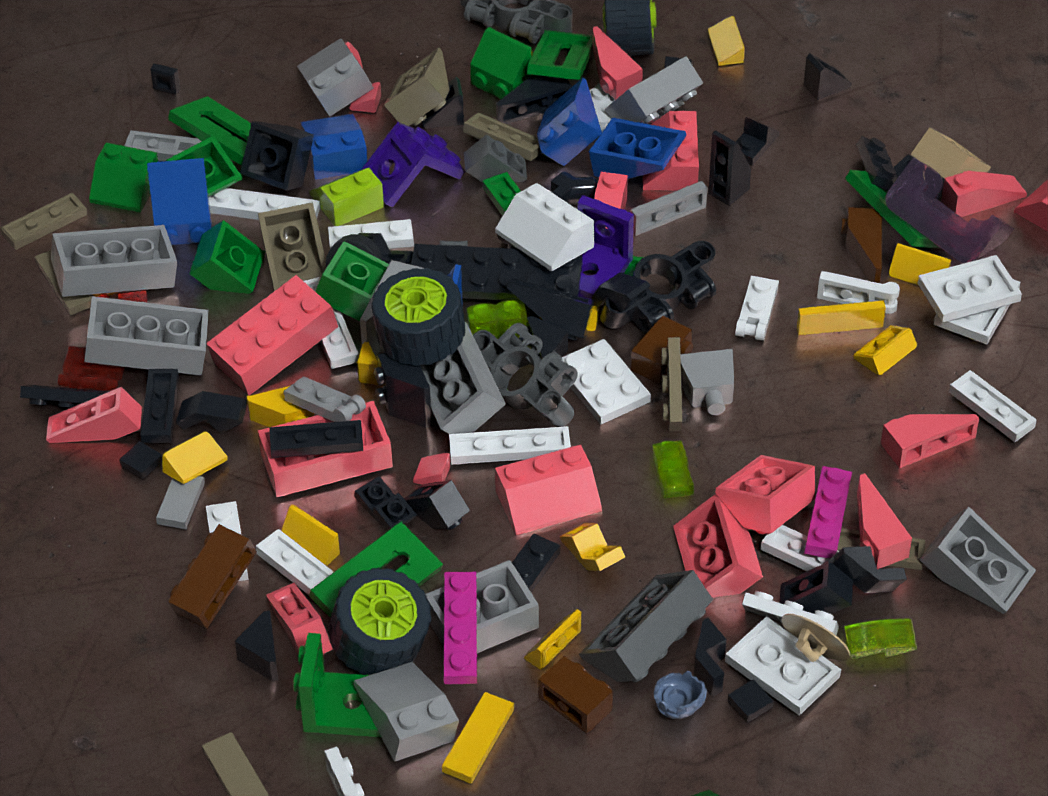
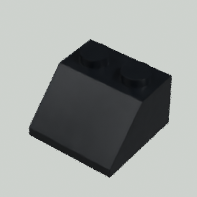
[240,121,314,191]
[374,353,432,428]

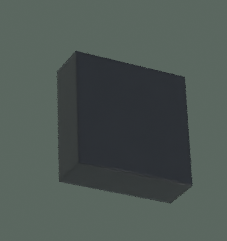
[150,63,181,95]
[119,441,162,480]
[727,679,774,723]

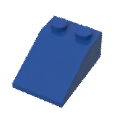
[537,78,602,166]
[301,114,368,180]
[589,118,686,179]
[147,158,212,245]

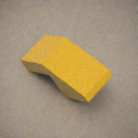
[559,523,625,571]

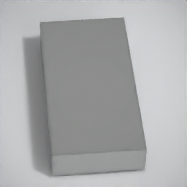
[156,476,205,529]

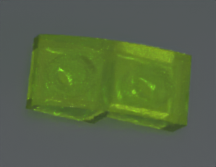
[652,440,694,498]
[844,619,917,660]

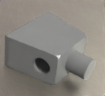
[680,349,734,415]

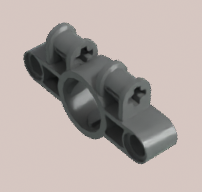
[459,0,573,44]
[473,323,578,427]

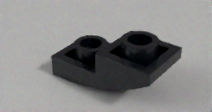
[354,476,417,530]

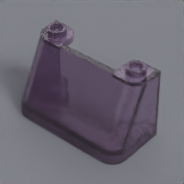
[886,157,1015,263]

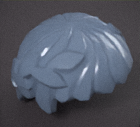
[654,671,707,719]

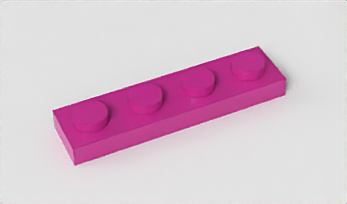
[804,466,852,559]
[444,572,477,684]

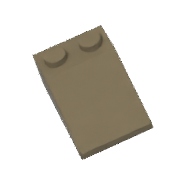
[384,47,449,126]
[258,202,326,291]

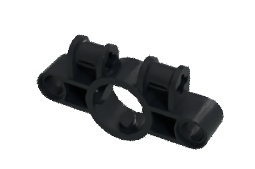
[600,240,717,334]

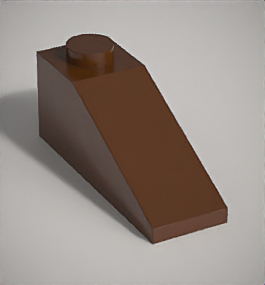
[841,207,882,283]

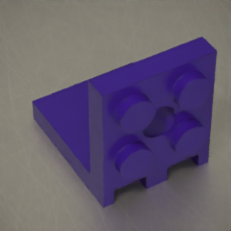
[361,122,466,207]
[577,195,634,305]

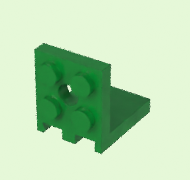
[294,633,381,737]

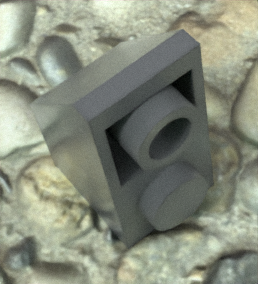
[464,134,527,182]

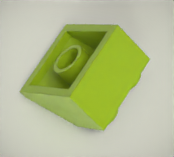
[309,168,384,226]

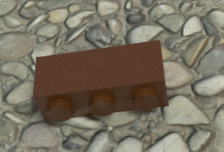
[168,524,257,629]

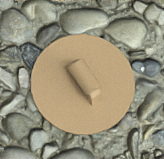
[781,614,850,662]

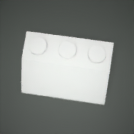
[495,183,594,271]

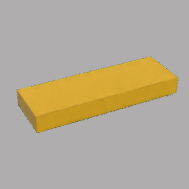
[797,300,886,335]
[442,692,514,784]

